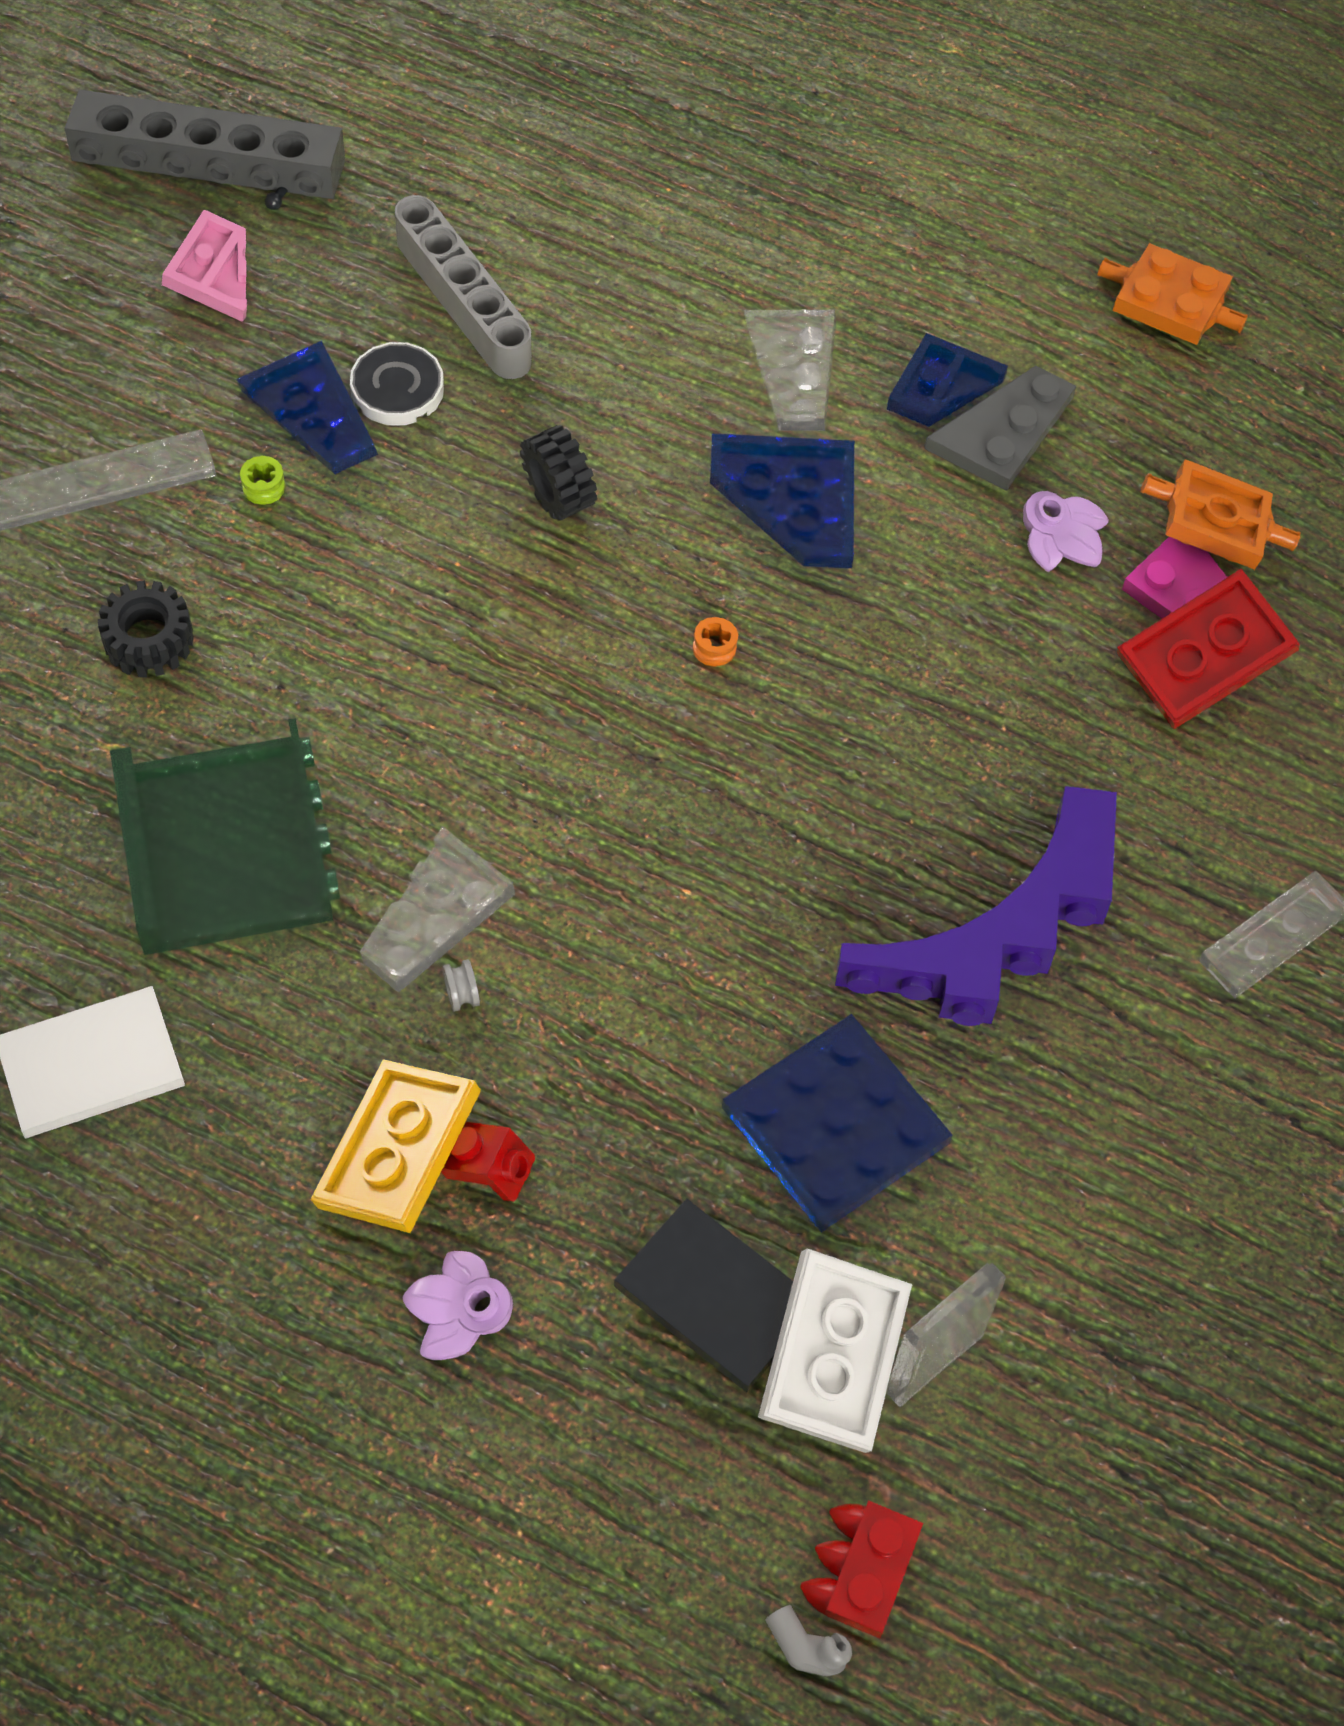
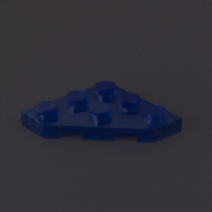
[710,433,855,569]

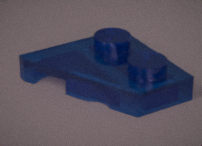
[887,333,1008,427]

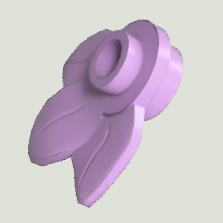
[1023,491,1109,572]
[403,1251,513,1360]

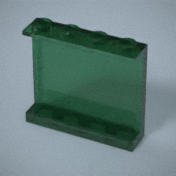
[110,718,340,955]

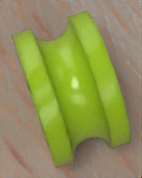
[240,455,285,505]

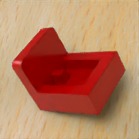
[441,1121,535,1202]

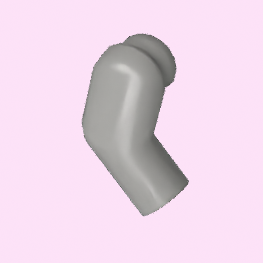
[765,1605,852,1677]

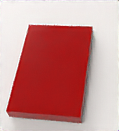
[1117,568,1300,729]

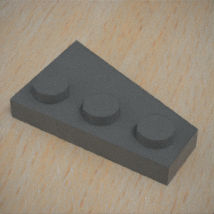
[925,366,1076,491]

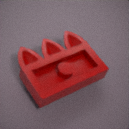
[800,1500,924,1639]

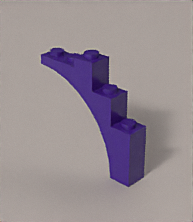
[835,786,1117,1026]

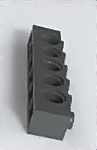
[64,89,345,199]

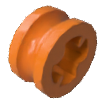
[692,617,739,667]

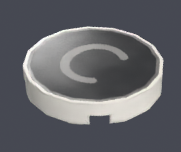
[350,342,444,426]

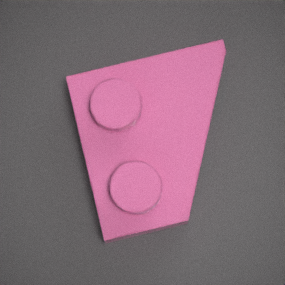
[162,210,247,322]

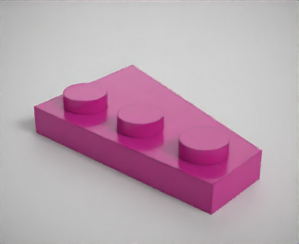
[1122,537,1227,619]

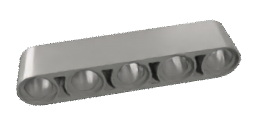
[395,195,532,379]

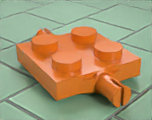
[1097,243,1248,345]
[1140,459,1301,570]

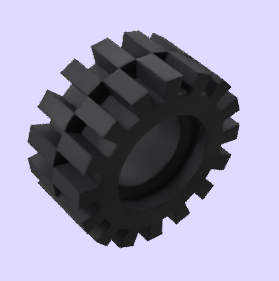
[520,425,597,521]
[97,580,194,678]

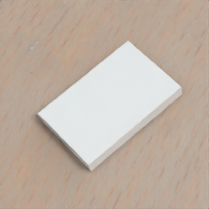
[0,986,185,1139]
[758,1249,912,1453]

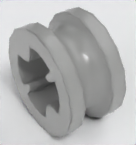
[442,959,480,1012]

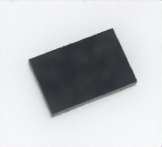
[614,1199,793,1393]

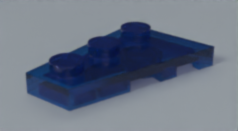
[236,341,378,474]

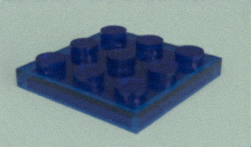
[722,1014,953,1232]

